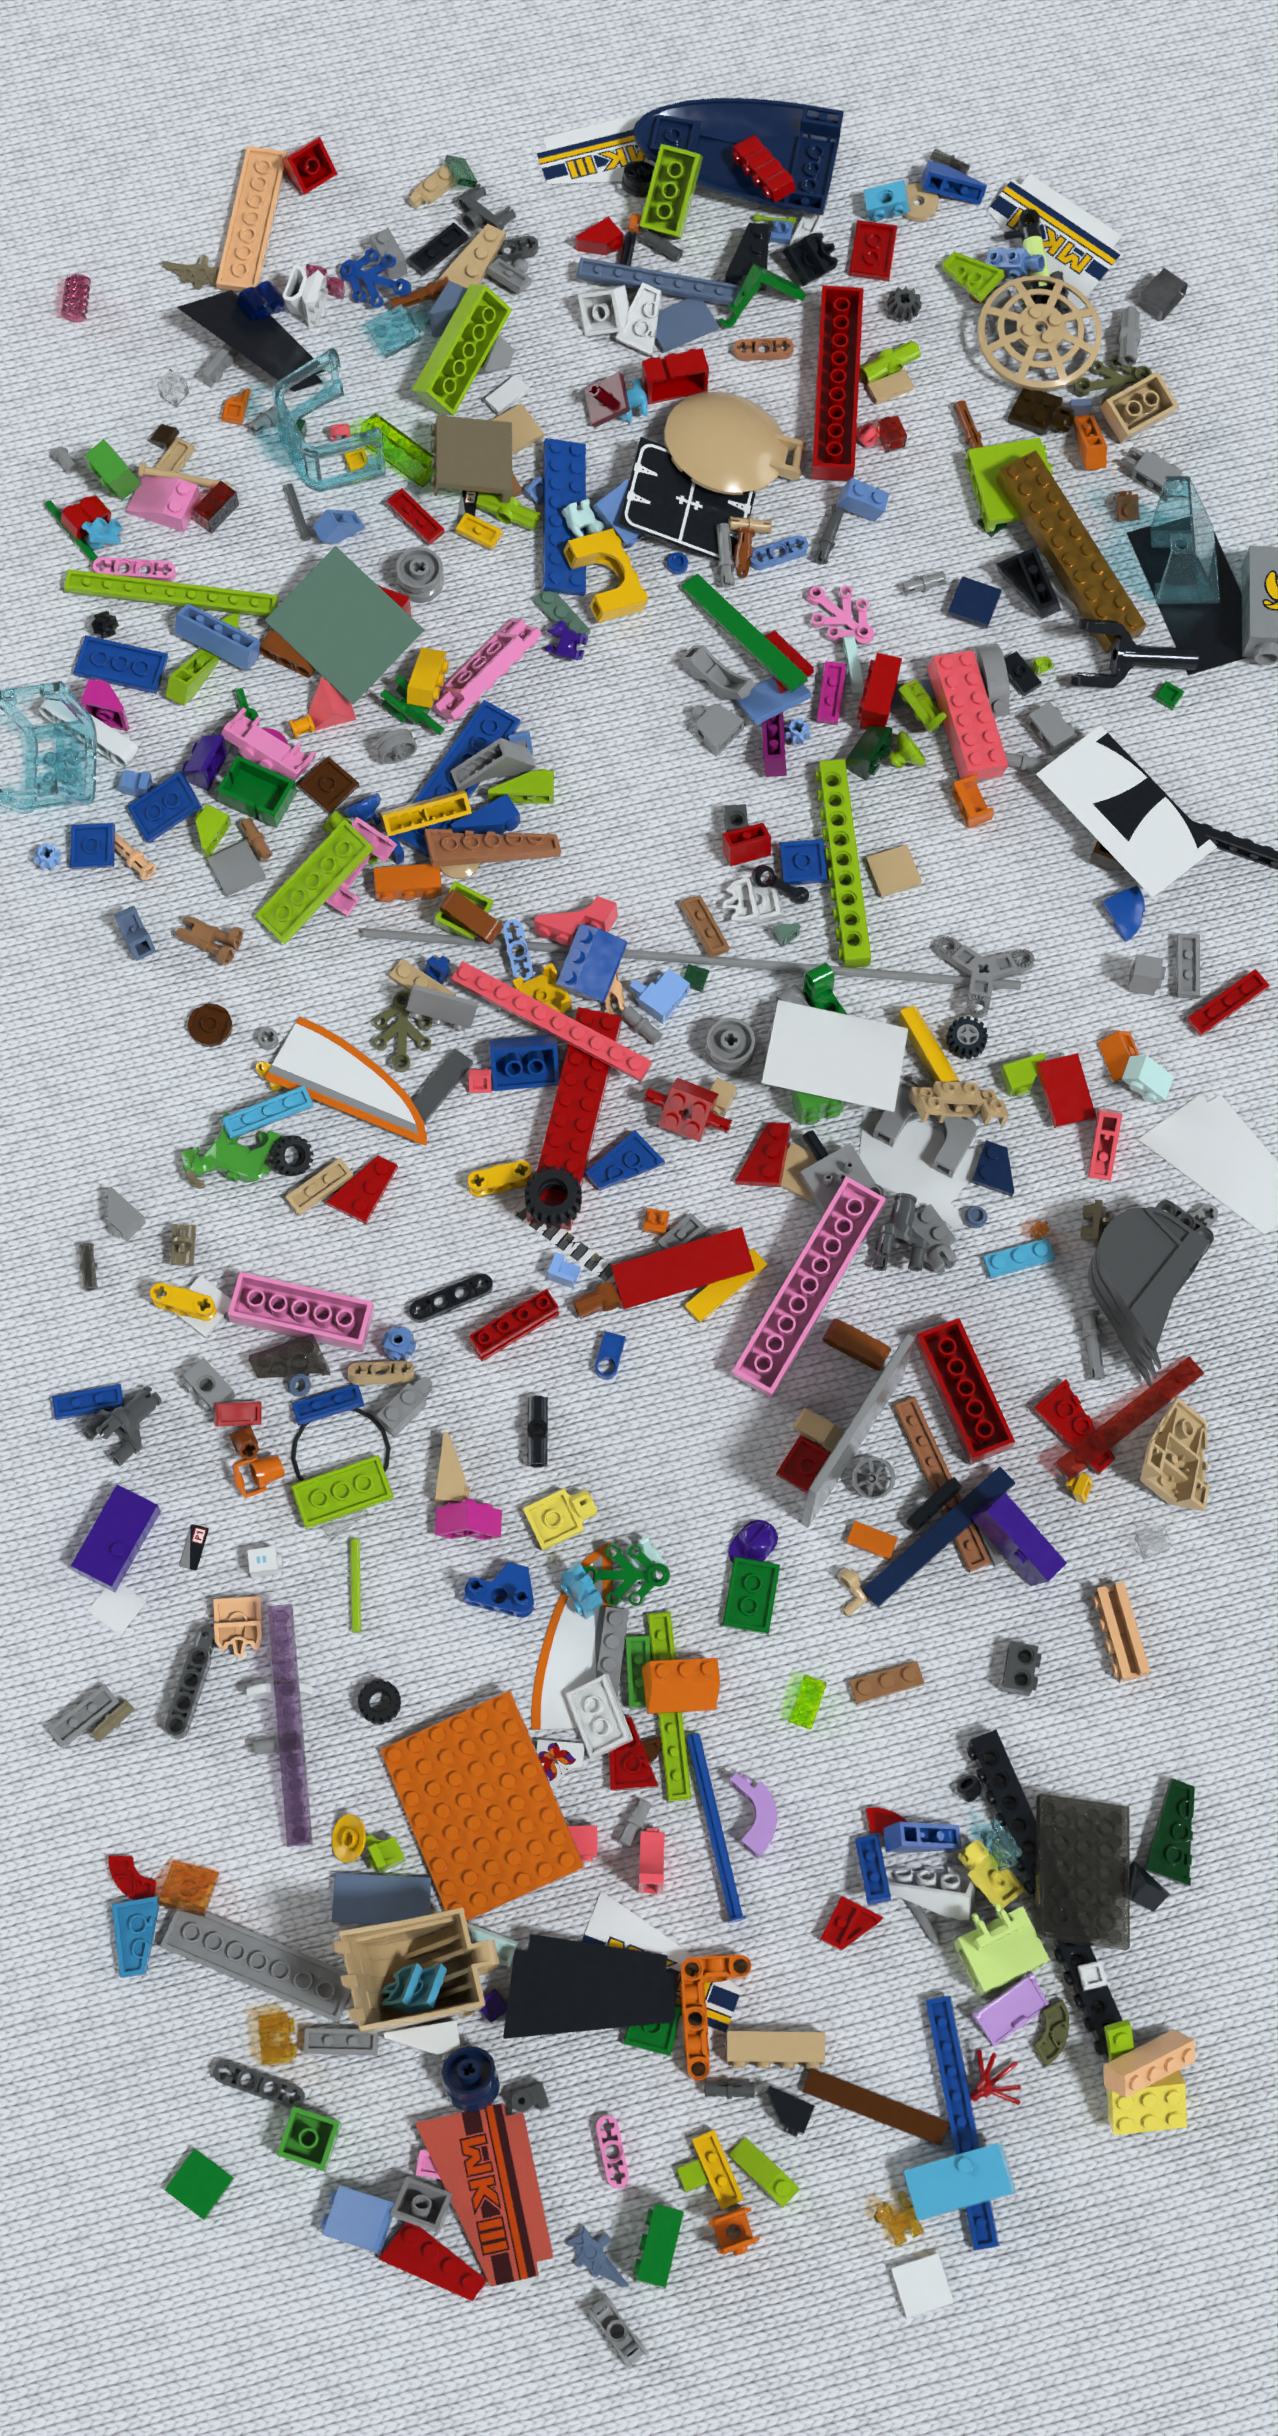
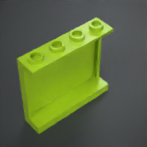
[965,437,1057,533]

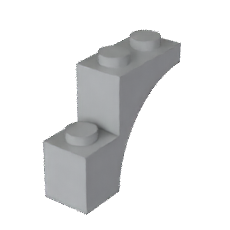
[680,645,756,699]

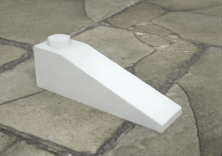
[885,1865,977,1920]

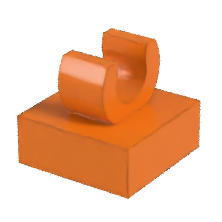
[643,1208,669,1235]

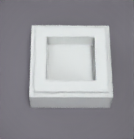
[1077,1960,1108,1991]

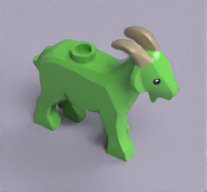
[182,1112,282,1189]

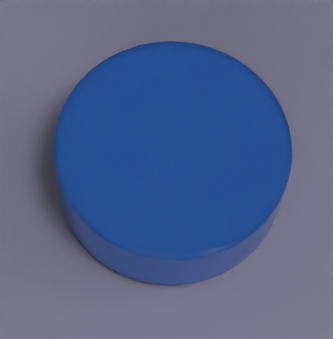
[667,552,688,575]

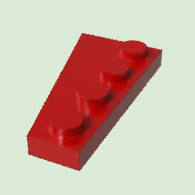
[1033,1379,1116,1475]
[378,2222,488,2302]

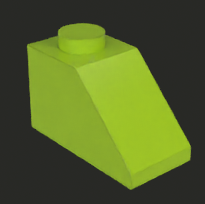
[195,804,231,858]
[1000,1052,1046,1097]

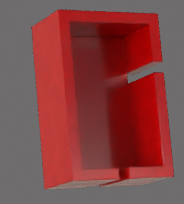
[642,348,709,405]
[857,653,902,730]

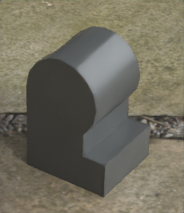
[511,2083,550,2113]

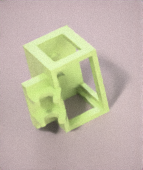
[953,1902,1050,1997]

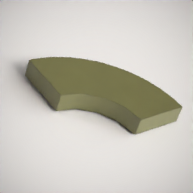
[1032,1999,1069,2067]

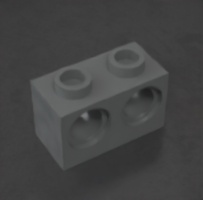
[1001,1641,1041,1697]

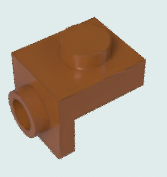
[1113,490,1140,522]

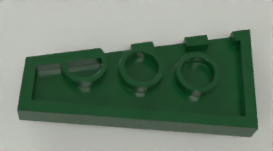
[1144,1778,1195,1887]

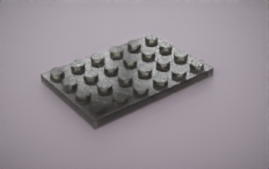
[1035,1794,1130,1950]

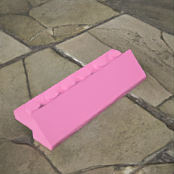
[430,618,542,724]

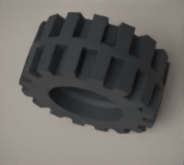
[269,1135,314,1176]
[358,1679,401,1725]

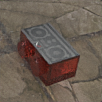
[193,480,239,534]

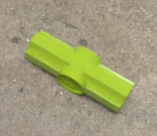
[859,340,921,384]
[476,492,541,531]

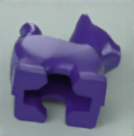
[544,620,588,661]

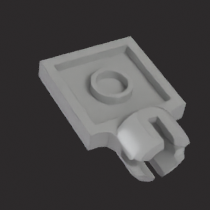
[908,1204,957,1274]

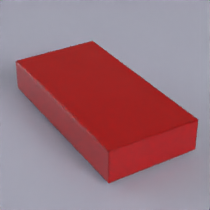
[214,1401,262,1427]

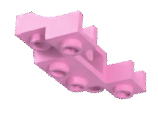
[221,708,316,781]
[325,817,397,917]

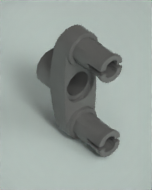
[458,184,516,231]

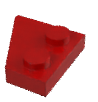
[820,1896,883,1951]

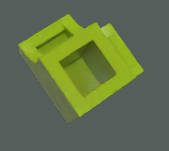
[365,1834,406,1874]

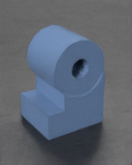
[117,770,153,797]

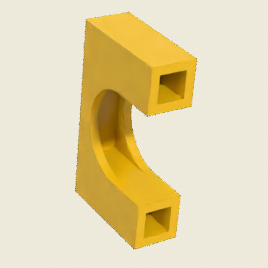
[563,528,648,623]

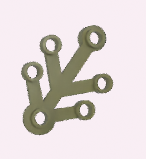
[1074,357,1152,406]
[373,991,432,1073]

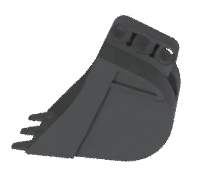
[1088,1200,1214,1387]

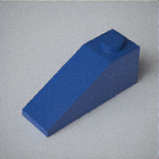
[921,160,987,205]
[450,794,521,834]
[883,1822,962,1853]

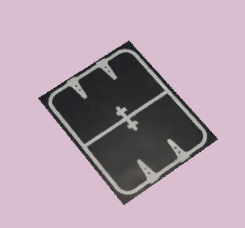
[619,437,756,563]

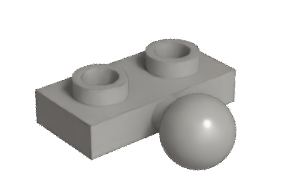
[486,258,532,294]

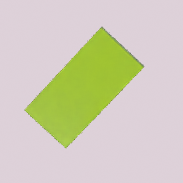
[290,1455,394,1530]

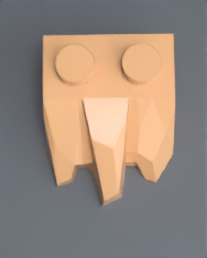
[213,1596,263,1659]

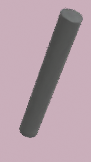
[285,483,311,541]

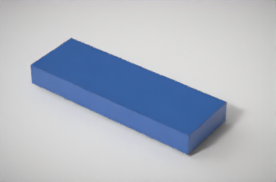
[52,1384,125,1420]
[291,1384,365,1426]
[855,1834,892,1905]

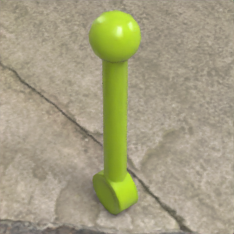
[753,214,796,225]

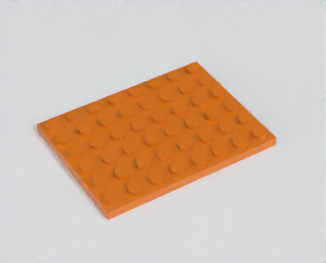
[380,1690,585,1922]

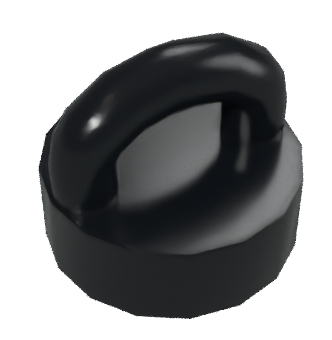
[957,1775,982,1802]

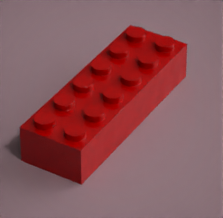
[915,1318,1015,1465]

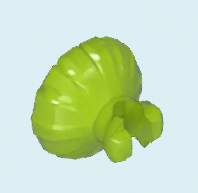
[888,730,926,769]

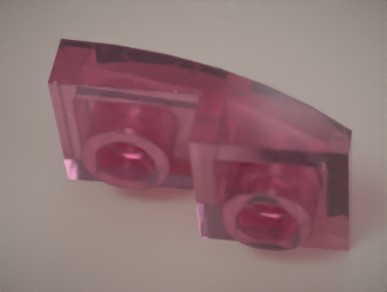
[306,264,345,299]

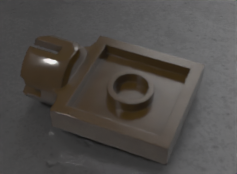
[1007,388,1074,435]

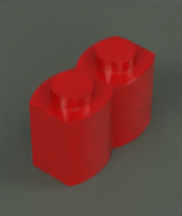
[61,495,111,539]

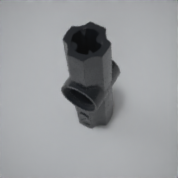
[527,1396,548,1468]

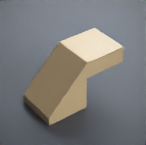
[793,1408,844,1453]

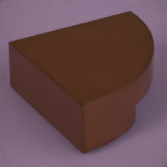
[642,1737,661,1764]

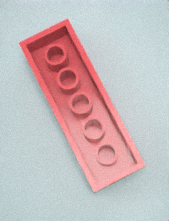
[927,650,1009,780]

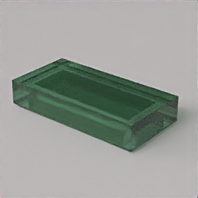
[445,155,478,188]

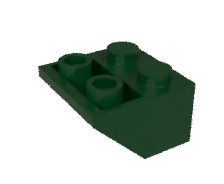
[846,726,893,781]

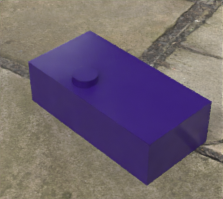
[71,1484,161,1592]
[970,1492,1067,1586]

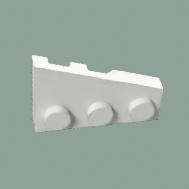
[615,282,662,357]

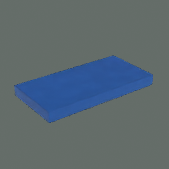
[73,635,169,694]

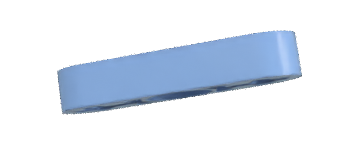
[503,919,533,982]

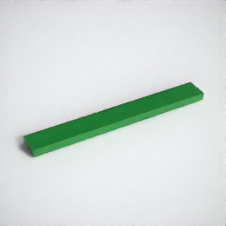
[681,573,808,693]

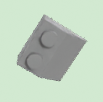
[390,2177,453,2233]

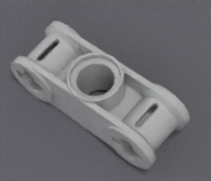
[585,2293,649,2369]

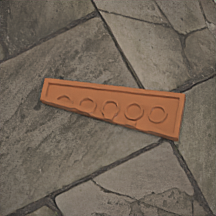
[424,829,561,867]

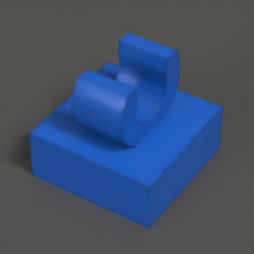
[424,956,450,985]

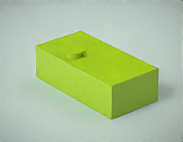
[640,144,703,239]

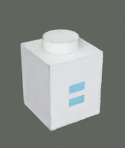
[247,1546,283,1578]

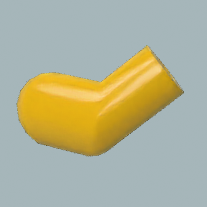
[256,1061,281,1091]

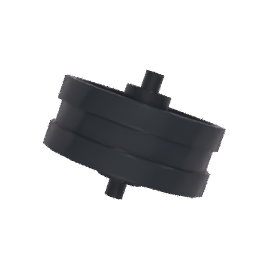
[621,161,655,198]

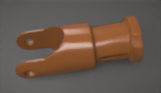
[734,527,755,578]

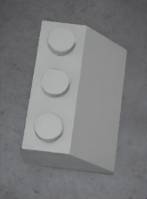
[405,984,479,1031]

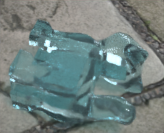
[980,1819,1023,1871]

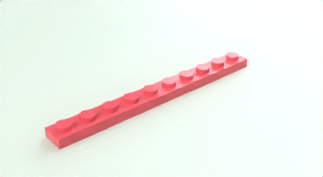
[451,961,652,1082]

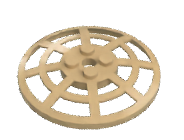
[977,275,1101,391]

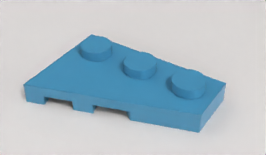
[112,1896,161,1978]

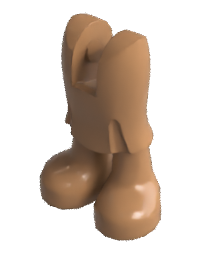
[175,916,244,966]

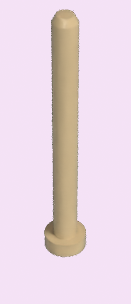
[138,462,232,491]

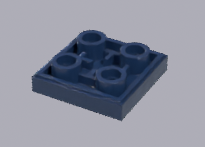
[948,576,1002,629]

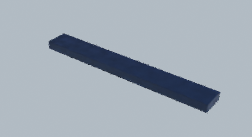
[862,1466,1016,1608]

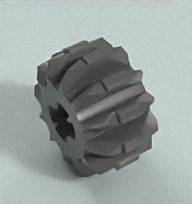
[886,286,922,322]

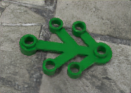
[584,1544,670,1606]

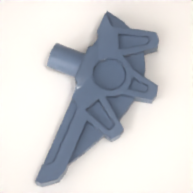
[568,2225,629,2287]

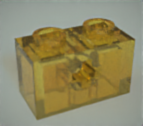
[258,2012,297,2068]

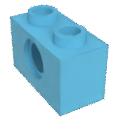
[864,180,910,222]

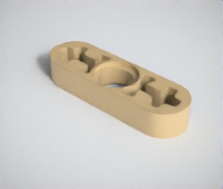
[347,1361,415,1385]

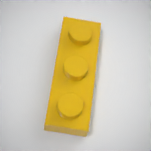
[691,2130,744,2210]

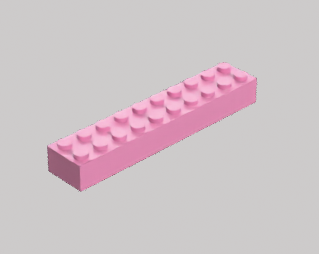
[732,1176,886,1398]

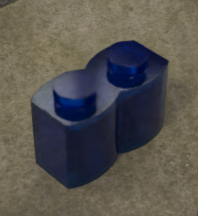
[236,281,285,321]

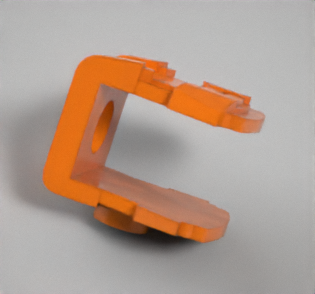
[708,2207,760,2256]

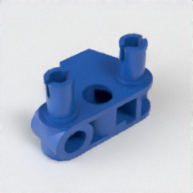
[462,1562,534,1618]

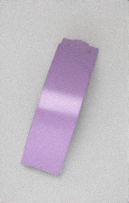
[729,1772,777,1859]

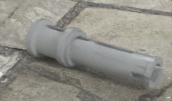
[1079,1310,1105,1381]

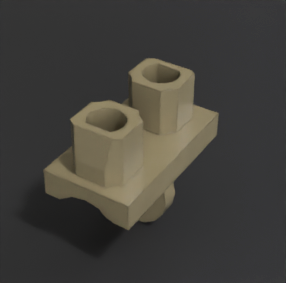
[1080,1200,1114,1246]
[170,1224,196,1266]

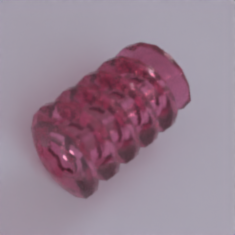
[61,274,91,322]

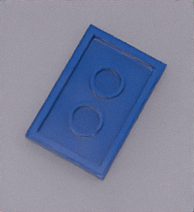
[127,771,202,843]

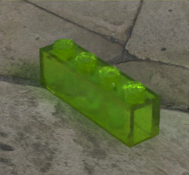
[358,413,434,488]

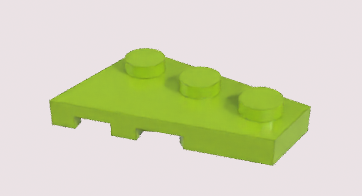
[942,252,1005,303]

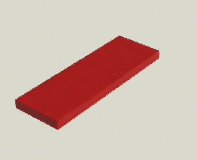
[611,1227,755,1310]

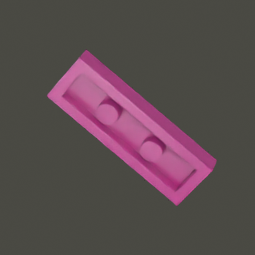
[817,661,847,725]

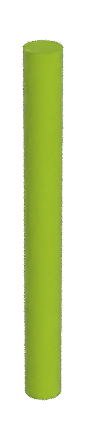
[350,1539,361,1633]

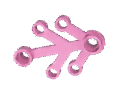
[807,586,874,645]

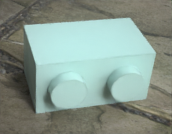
[1122,1055,1174,1103]

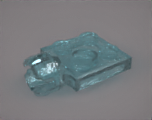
[365,304,431,359]

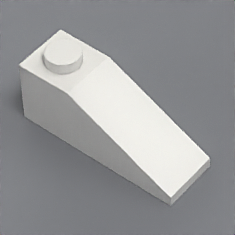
[384,2021,461,2060]

